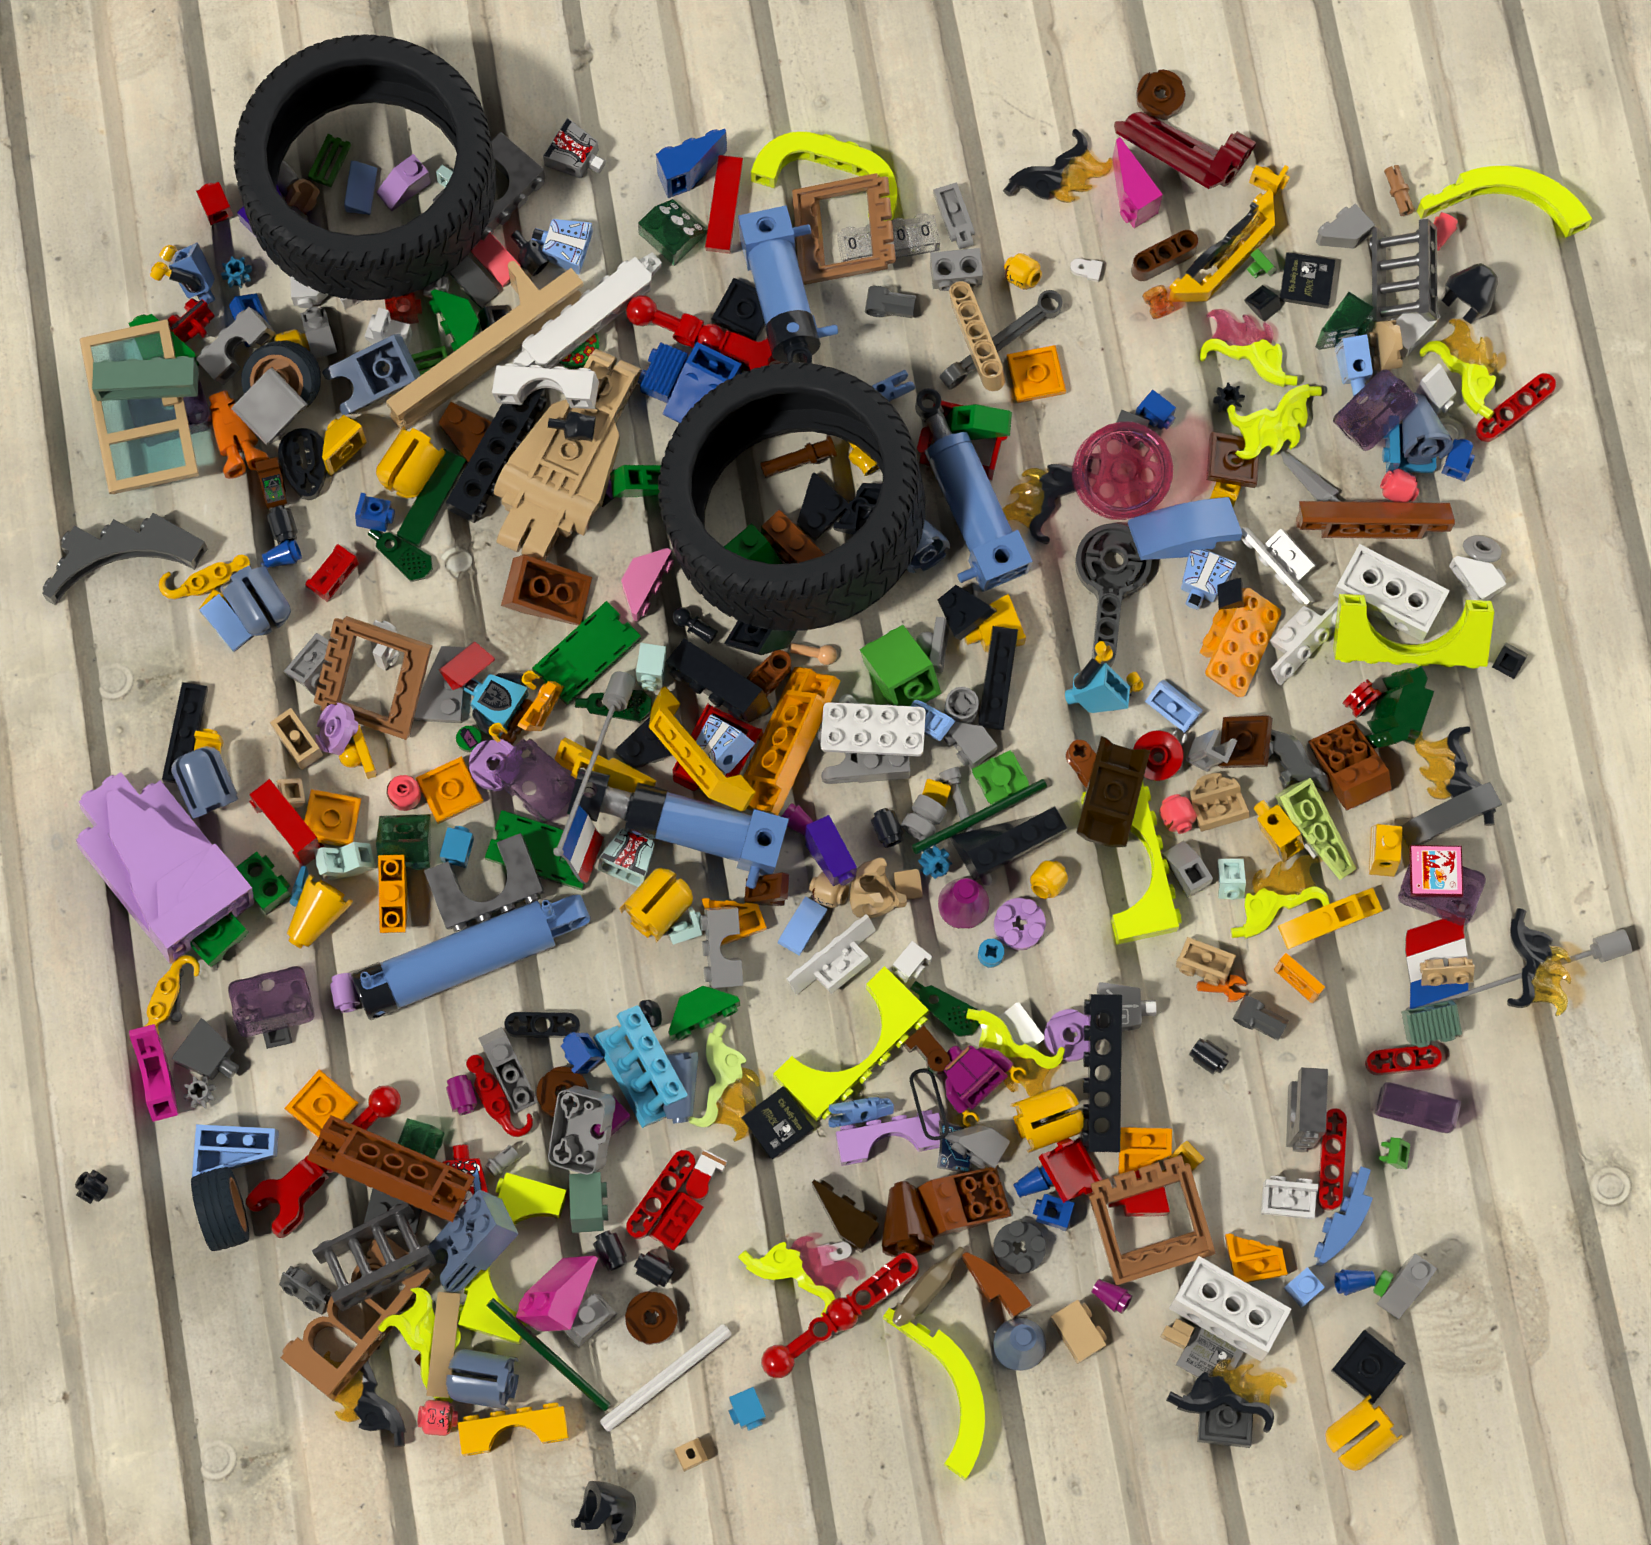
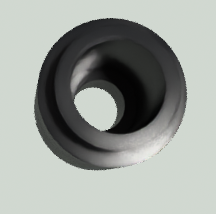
[267,505,298,545]
[871,808,904,848]
[1189,1038,1229,1075]
[593,1230,627,1272]
[634,1251,675,1287]

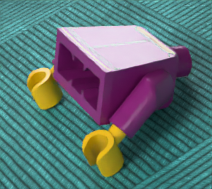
[944,1045,1026,1127]

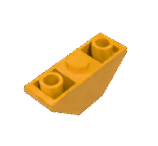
[378,855,408,933]

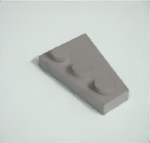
[413,646,466,723]

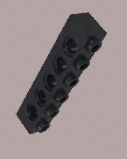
[446,388,547,523]
[1082,994,1122,1152]

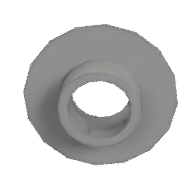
[1463,535,1502,562]

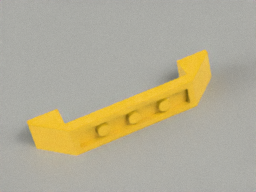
[1168,189,1275,302]
[649,687,756,811]

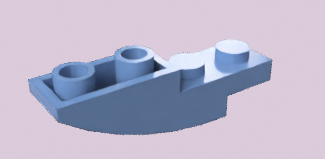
[1314,1166,1373,1267]

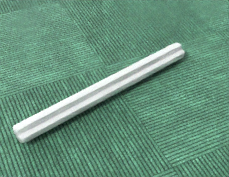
[600,1324,731,1432]

